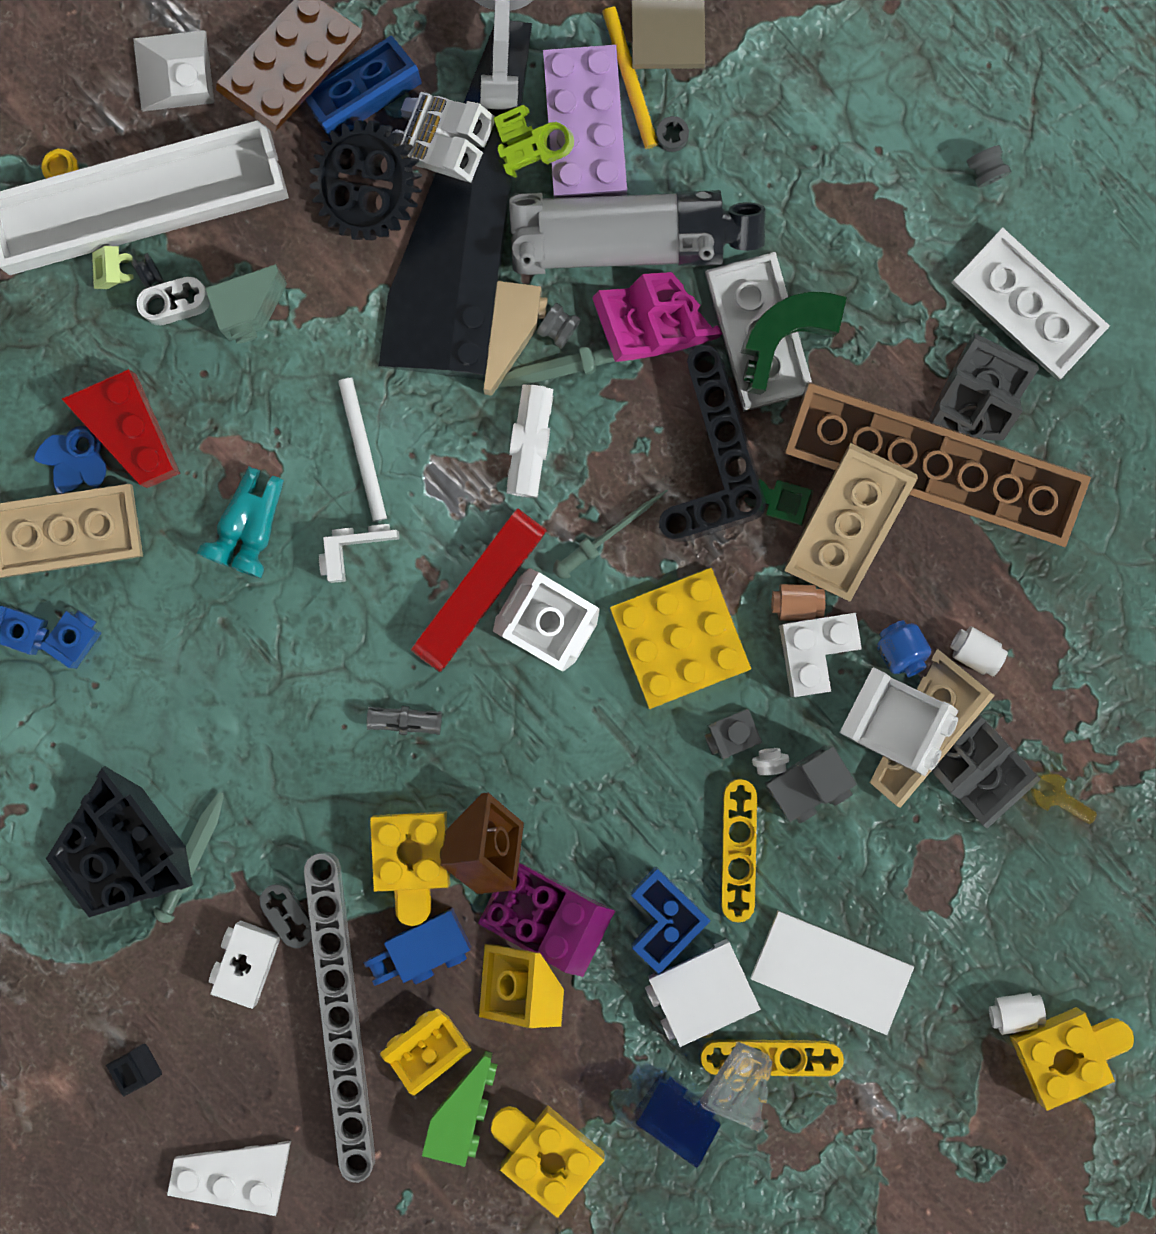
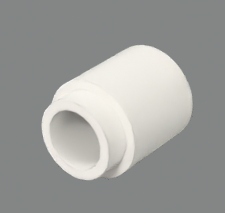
[950,626,1008,677]
[989,993,1046,1035]

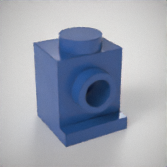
[0,605,50,655]
[39,610,101,669]

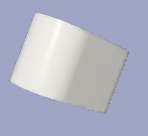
[137,277,210,325]

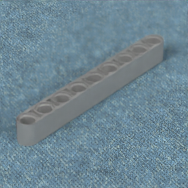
[304,851,375,1183]

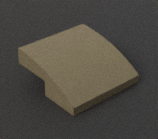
[632,0,705,69]

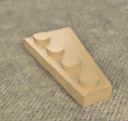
[870,649,995,808]

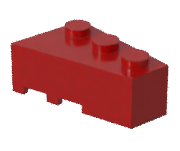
[62,369,180,488]

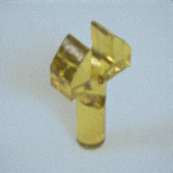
[1031,774,1097,824]

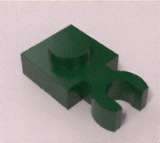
[744,479,813,526]

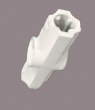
[506,385,553,498]

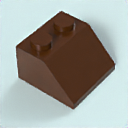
[440,792,524,894]

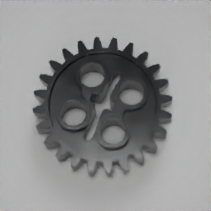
[309,120,422,241]

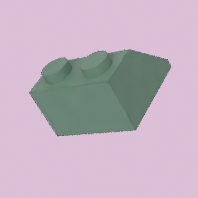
[205,264,287,344]

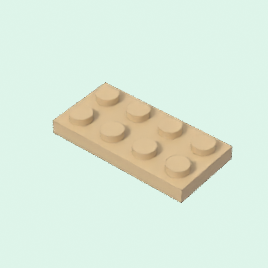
[785,443,917,601]
[0,484,143,578]

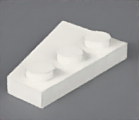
[167,1141,291,1216]

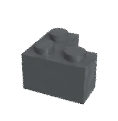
[764,745,857,824]

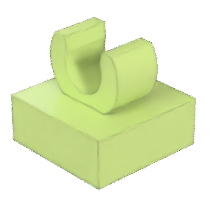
[92,246,134,289]

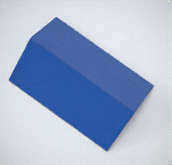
[305,35,422,141]

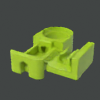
[494,105,574,178]

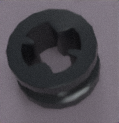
[132,253,164,288]

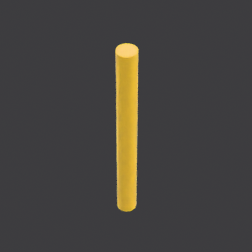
[602,7,659,149]

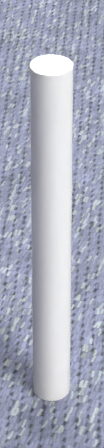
[338,378,387,522]

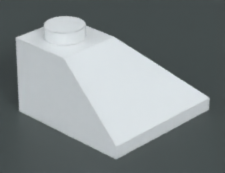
[133,30,214,111]

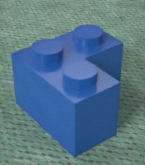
[631,866,711,974]

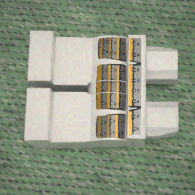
[392,92,495,183]

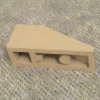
[484,281,548,396]

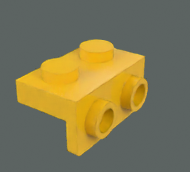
[380,1009,472,1096]

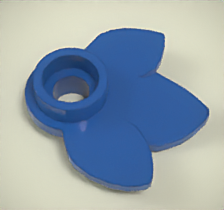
[34,426,107,494]

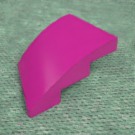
[592,272,722,362]

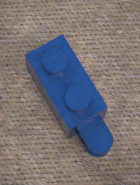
[363,907,471,986]

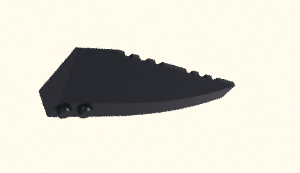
[379,20,532,380]

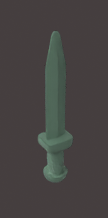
[498,347,625,387]
[553,489,668,579]
[154,792,224,923]

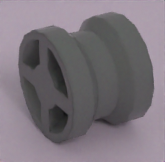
[966,145,1012,188]
[537,303,581,349]

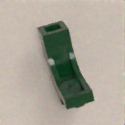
[741,292,847,395]

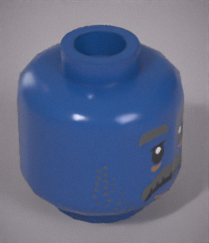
[877,620,932,677]

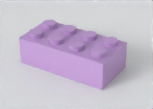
[543,45,627,198]

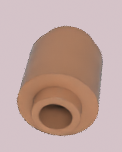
[771,584,825,621]

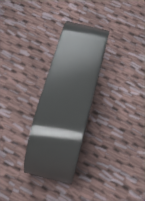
[260,883,312,948]

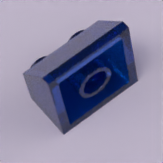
[634,1075,721,1168]

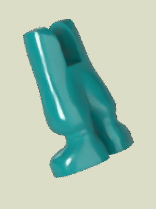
[197,467,284,579]

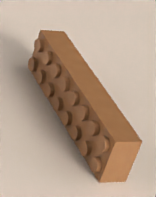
[784,381,1091,547]

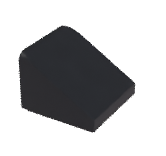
[106,1044,162,1097]

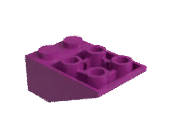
[478,862,615,977]

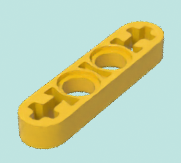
[721,779,757,923]
[700,1039,844,1077]

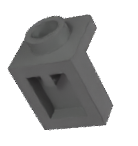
[704,709,762,759]

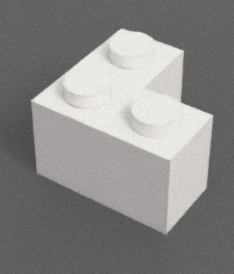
[779,613,862,697]

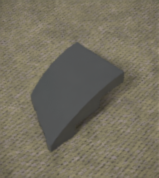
[928,333,1039,440]
[932,714,1041,828]

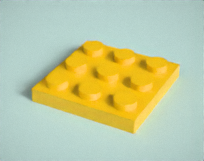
[610,567,751,709]

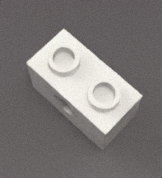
[209,920,280,1009]

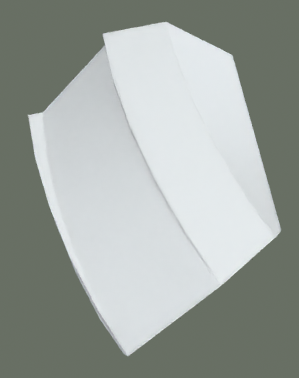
[493,568,599,672]

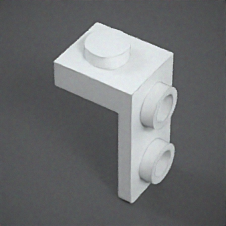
[319,524,399,583]

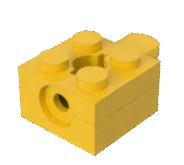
[370,811,450,926]
[1010,1007,1134,1111]
[491,1105,605,1218]

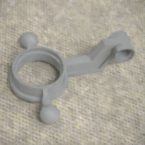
[474,0,533,110]

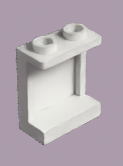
[840,667,958,776]
[645,939,761,1047]

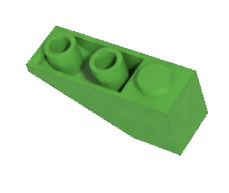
[422,1051,497,1167]

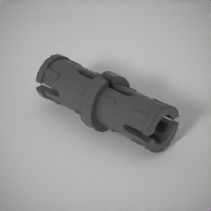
[367,706,442,735]

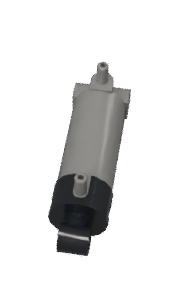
[509,190,765,275]

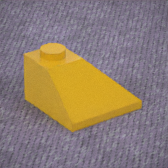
[479,944,564,1028]

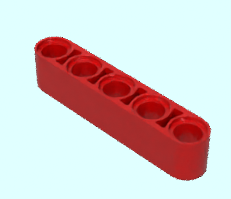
[411,508,547,673]

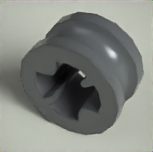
[656,116,689,152]

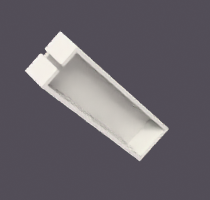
[0,120,289,275]

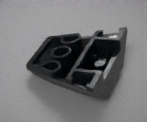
[46,766,193,918]

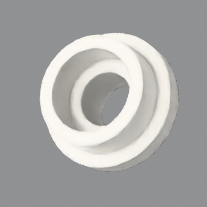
[752,748,789,775]

